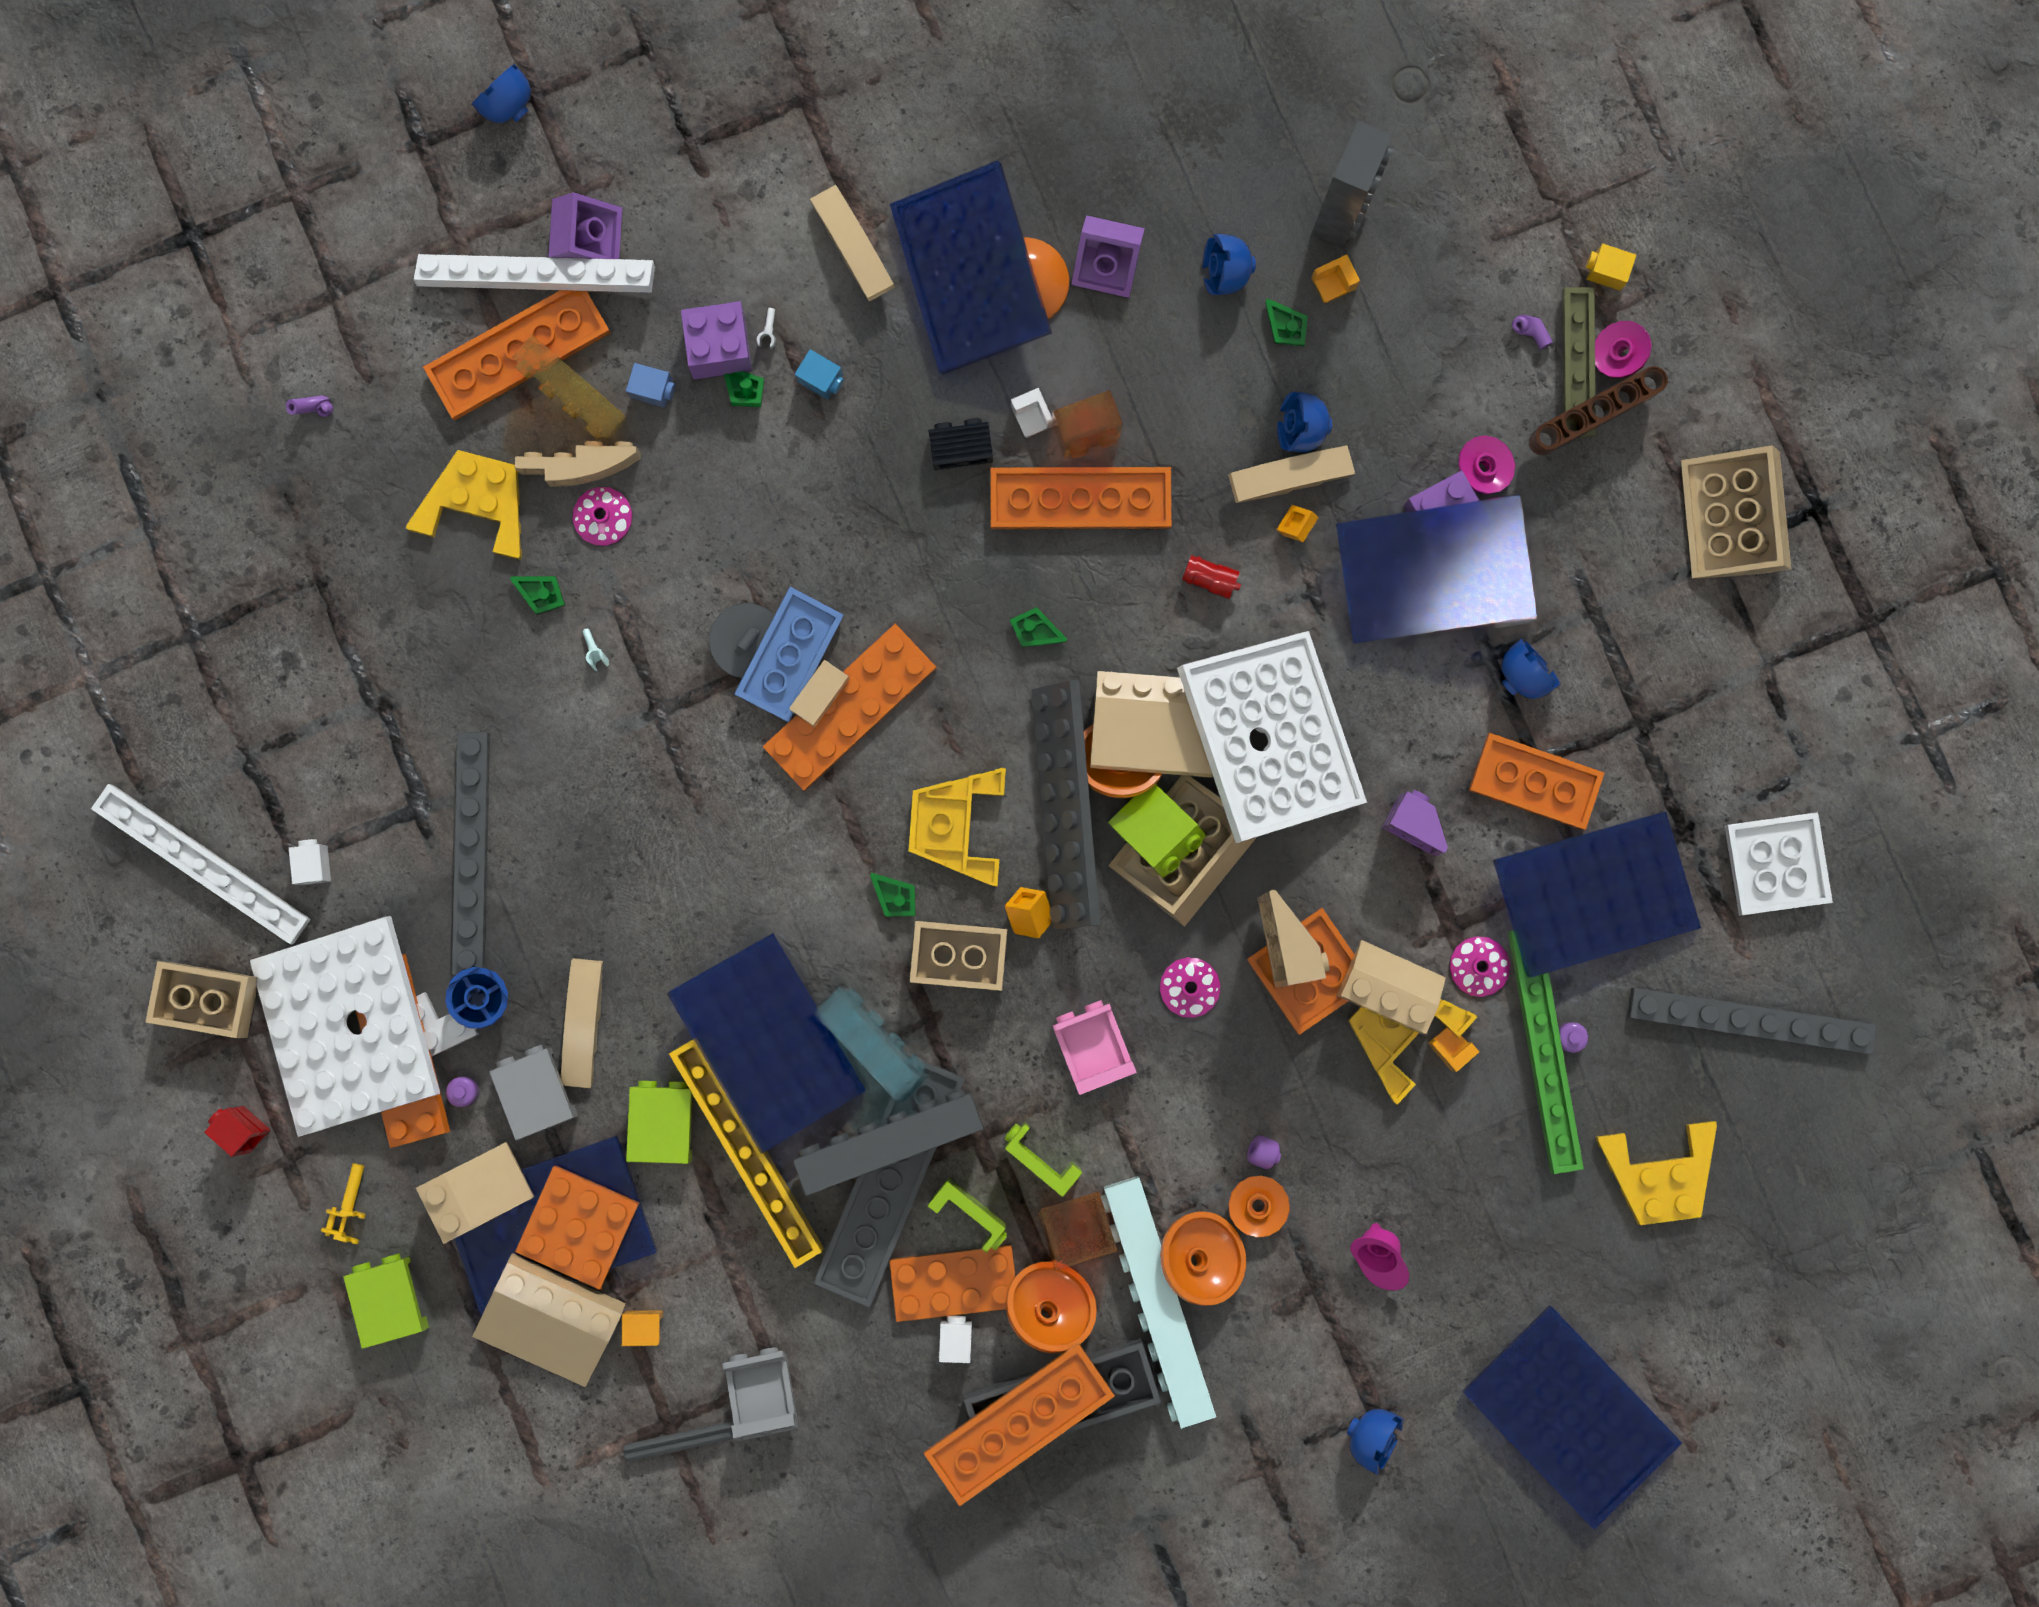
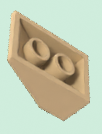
[416,1142,534,1244]

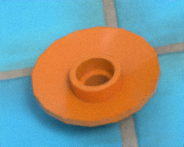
[1228,1175,1290,1237]

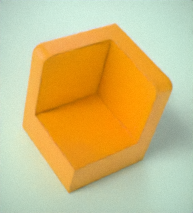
[1311,254,1360,303]
[1005,887,1051,939]
[1427,1027,1479,1072]
[622,1310,663,1346]

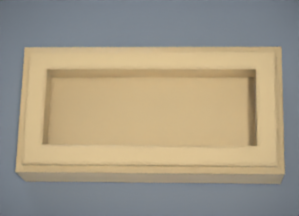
[789,660,850,727]

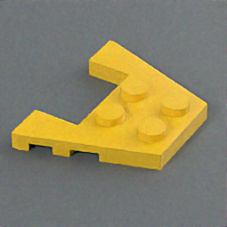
[406,450,522,560]
[909,768,1006,887]
[1348,999,1477,1105]
[1595,1121,1717,1225]

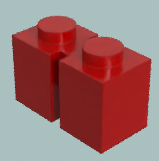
[204,1106,271,1157]

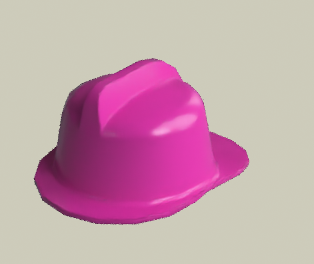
[1350,1223,1410,1291]

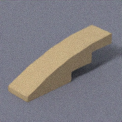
[810,185,895,301]
[1228,445,1355,503]
[561,958,603,1088]

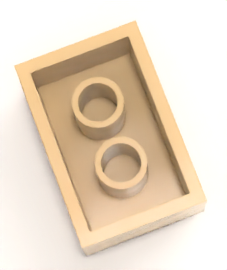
[910,921,1008,991]
[146,961,257,1038]

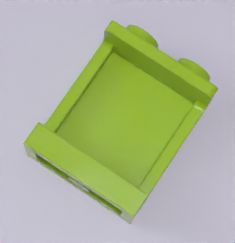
[1108,784,1206,878]
[626,1080,693,1164]
[1004,1122,1082,1197]
[928,1177,1007,1253]
[343,1253,429,1349]

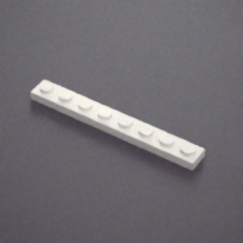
[413,254,655,293]
[91,784,311,945]

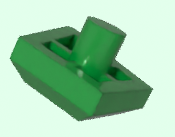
[1265,298,1308,347]
[724,371,765,407]
[510,576,566,615]
[1009,607,1067,648]
[870,873,916,917]

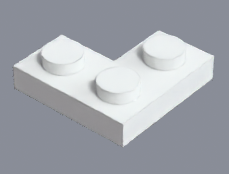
[416,992,479,1057]

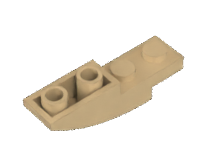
[515,441,641,487]

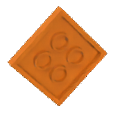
[1246,908,1354,1035]
[515,1165,639,1290]

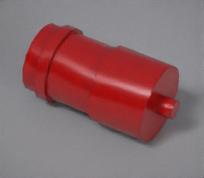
[1182,555,1241,599]

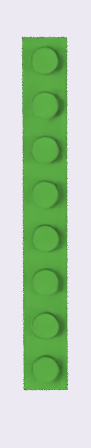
[1508,926,1584,1174]

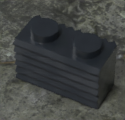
[929,418,993,470]

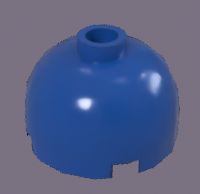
[471,64,531,123]
[1203,234,1256,295]
[1277,392,1332,452]
[1502,638,1561,699]
[445,967,508,1029]
[1347,1409,1404,1475]

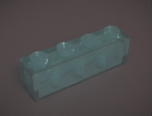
[814,987,929,1102]

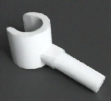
[757,308,776,349]

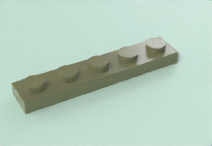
[1562,287,1596,438]

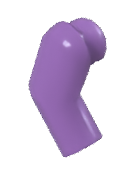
[1512,315,1553,350]
[286,395,334,417]

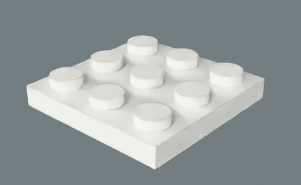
[1725,812,1833,916]

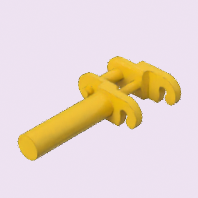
[321,1163,366,1244]

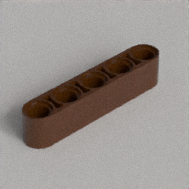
[1529,366,1668,456]

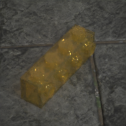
[512,335,627,440]

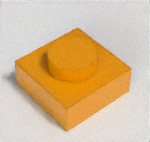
[1276,505,1319,543]

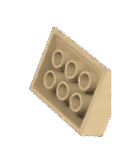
[1681,445,1791,579]
[1090,671,1213,777]
[1108,775,1257,927]
[1257,890,1329,988]
[472,1253,625,1387]

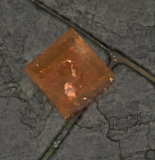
[1052,390,1123,459]
[1037,1191,1117,1271]

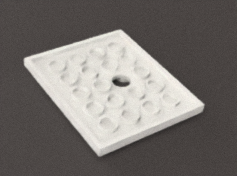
[1177,631,1367,844]
[250,916,440,1137]

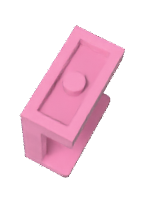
[1052,1000,1137,1095]

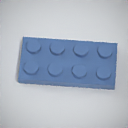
[734,587,844,722]

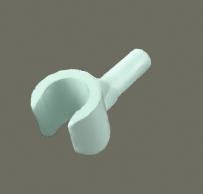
[582,628,609,671]

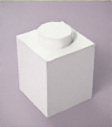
[289,839,331,885]
[939,1315,972,1363]

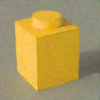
[1585,243,1636,291]

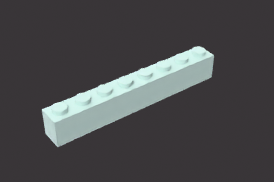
[1100,1176,1216,1429]

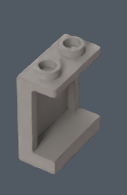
[489,1045,578,1141]
[722,1347,799,1442]

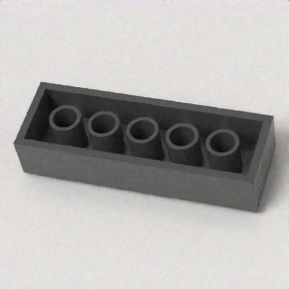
[1311,120,1394,249]
[793,1089,984,1196]
[964,1337,1161,1435]

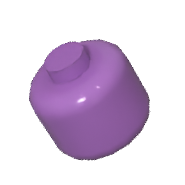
[1559,1022,1588,1053]
[446,1076,479,1107]
[1247,1135,1281,1170]

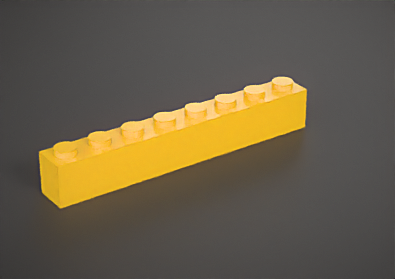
[669,1037,825,1268]

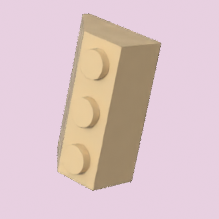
[1336,940,1446,1034]

